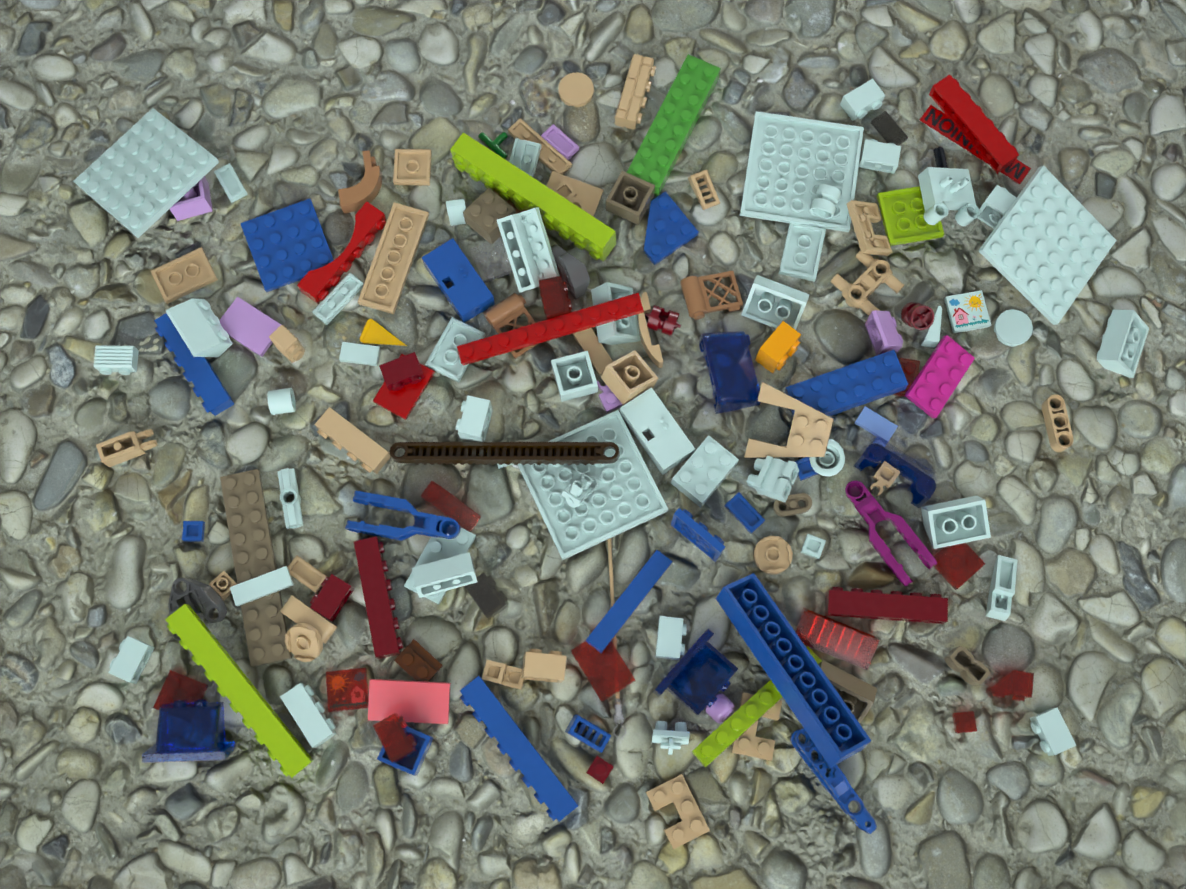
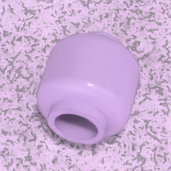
[706,693,735,724]

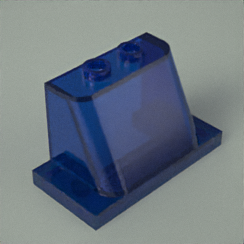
[652,629,738,716]
[142,699,236,763]

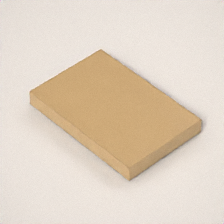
[547,171,604,217]
[151,247,218,304]

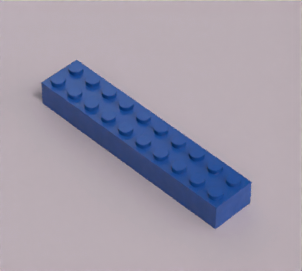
[715,573,871,768]

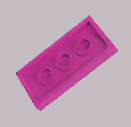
[905,335,975,419]

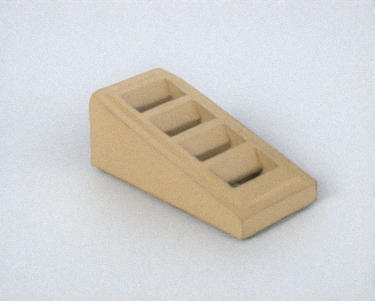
[688,169,720,210]

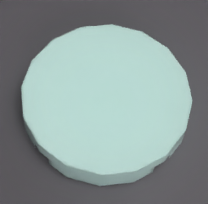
[994,309,1033,347]

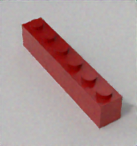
[929,74,1019,174]

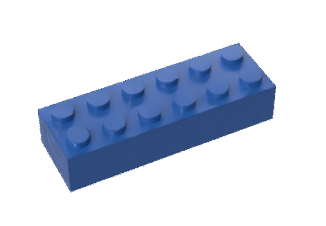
[784,350,908,417]

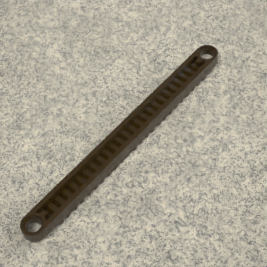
[389,442,620,465]

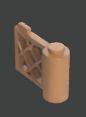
[680,271,743,320]
[484,293,539,359]

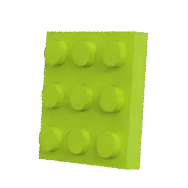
[877,186,944,246]

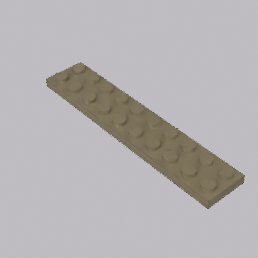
[220,469,292,667]

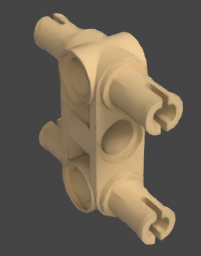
[831,250,904,316]

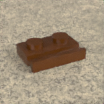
[394,639,443,682]

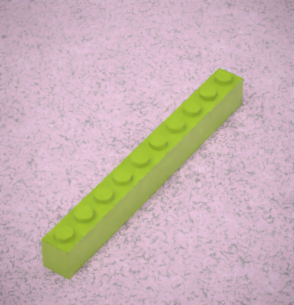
[165,604,314,778]

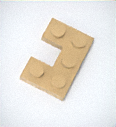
[847,200,892,256]
[731,692,782,761]
[646,774,710,849]

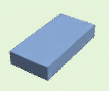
[855,406,898,443]

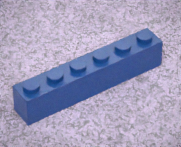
[154,313,235,416]

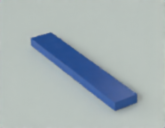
[586,550,673,653]

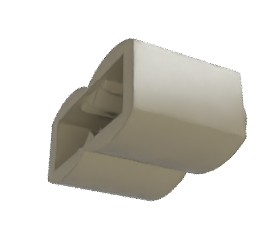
[944,646,990,686]

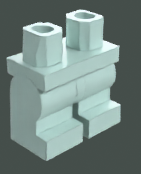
[747,456,799,503]

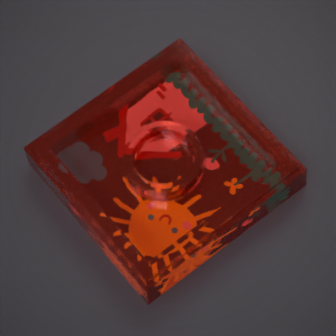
[326,668,369,712]

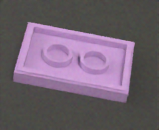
[220,297,281,357]

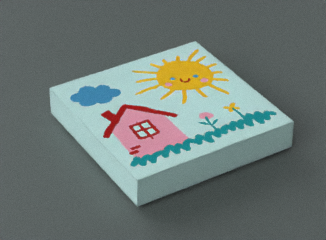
[944,290,991,333]

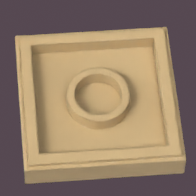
[393,149,432,186]

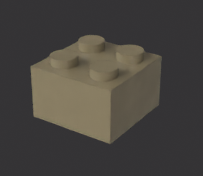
[606,171,655,225]
[463,188,516,245]

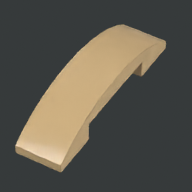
[638,292,663,368]

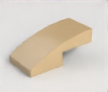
[482,660,525,690]

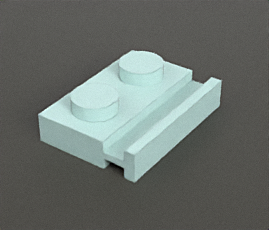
[509,138,542,177]

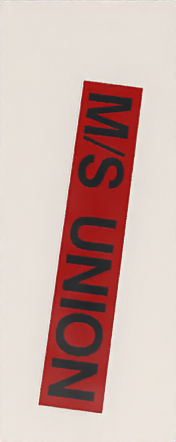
[920,105,1031,184]

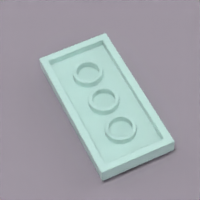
[404,528,476,605]

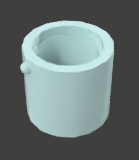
[267,387,296,415]

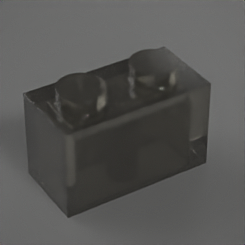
[464,572,508,621]

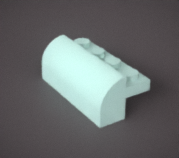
[497,207,561,293]

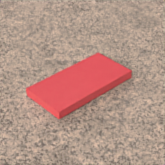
[368,679,451,724]

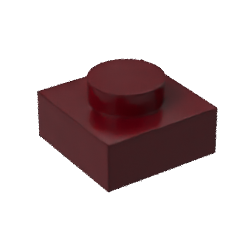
[586,756,614,784]

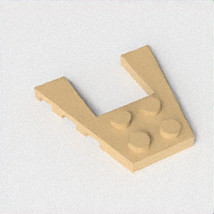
[744,382,834,458]

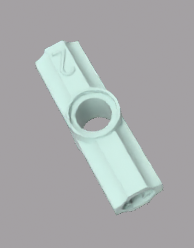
[278,468,304,529]

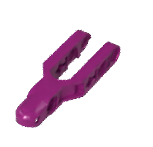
[845,480,937,587]

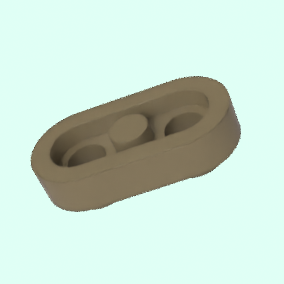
[773,493,812,517]

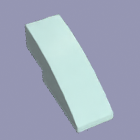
[986,555,1018,621]

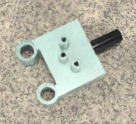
[918,147,980,226]

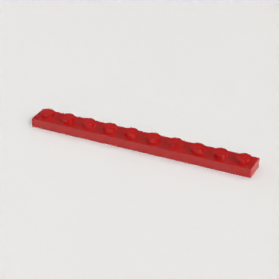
[457,293,644,366]

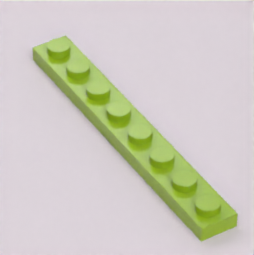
[692,646,822,767]

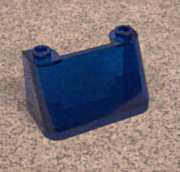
[699,331,761,414]
[854,437,937,508]

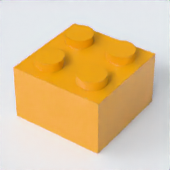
[755,321,801,374]

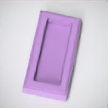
[541,124,579,160]

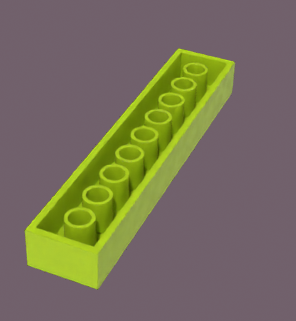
[450,132,616,262]

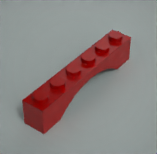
[297,201,387,304]

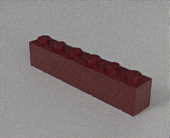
[354,536,404,659]
[825,587,948,624]

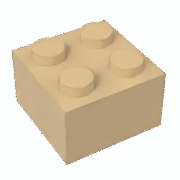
[601,350,658,405]
[521,649,567,683]

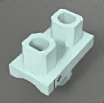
[561,474,594,507]
[652,721,690,755]

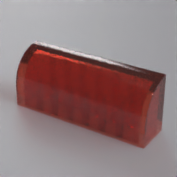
[795,607,879,670]

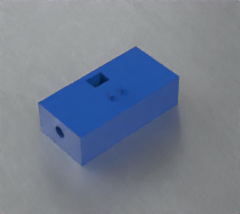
[422,238,495,323]

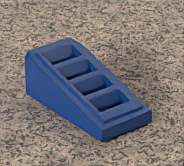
[565,714,612,753]

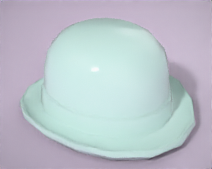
[809,439,845,476]

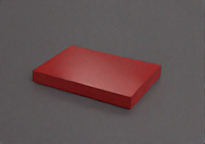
[373,354,435,420]

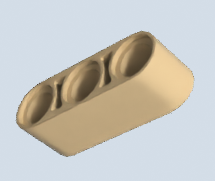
[1042,394,1073,452]
[280,595,337,644]

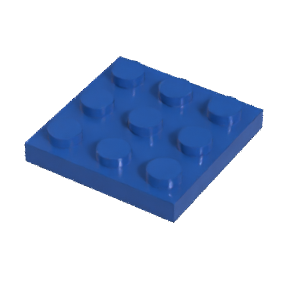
[671,508,726,562]

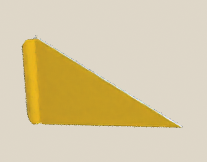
[360,319,407,346]

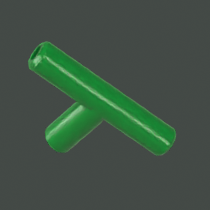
[478,132,508,159]

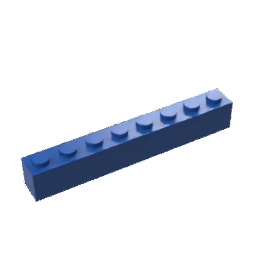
[460,676,578,822]

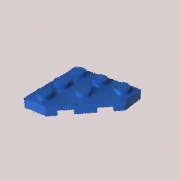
[644,191,699,265]

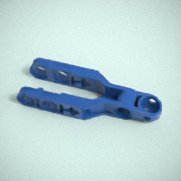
[345,491,461,541]
[790,729,877,834]

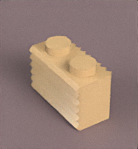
[269,325,305,363]

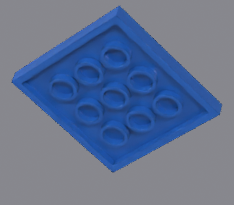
[240,199,334,292]

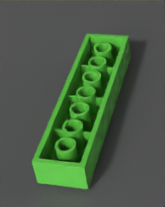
[626,54,721,197]

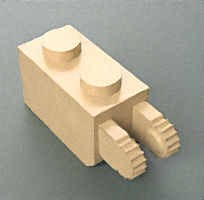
[96,429,158,467]

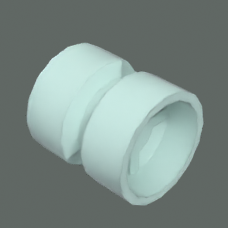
[810,184,841,219]

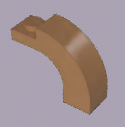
[338,150,382,213]

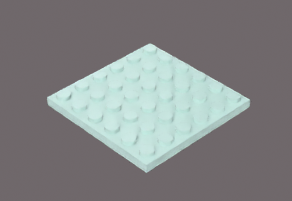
[73,108,219,238]
[740,111,864,232]
[978,165,1116,325]
[518,410,668,560]

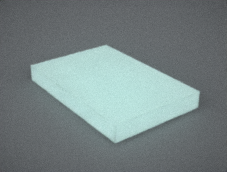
[779,222,826,282]
[425,317,485,383]

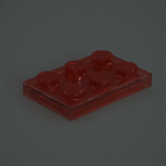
[570,641,636,702]

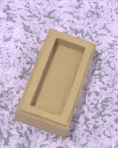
[288,555,327,594]

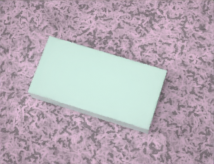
[214,163,248,203]
[446,199,466,226]
[339,342,380,366]

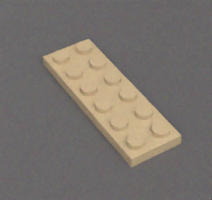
[358,202,429,314]

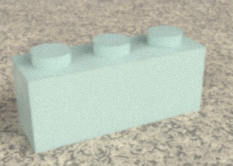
[412,552,477,598]
[280,683,336,748]

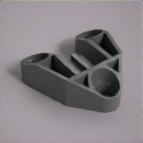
[551,244,590,300]
[168,577,227,640]

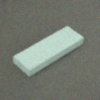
[312,272,364,325]
[230,566,294,607]

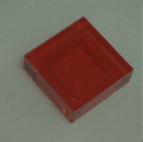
[952,711,977,734]

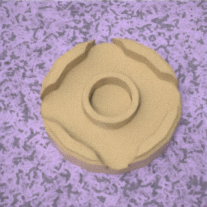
[559,73,594,107]
[753,535,793,575]
[285,623,323,662]

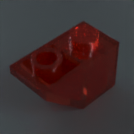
[986,670,1034,702]

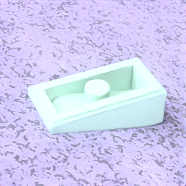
[921,306,942,348]

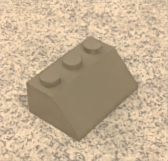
[819,660,877,724]

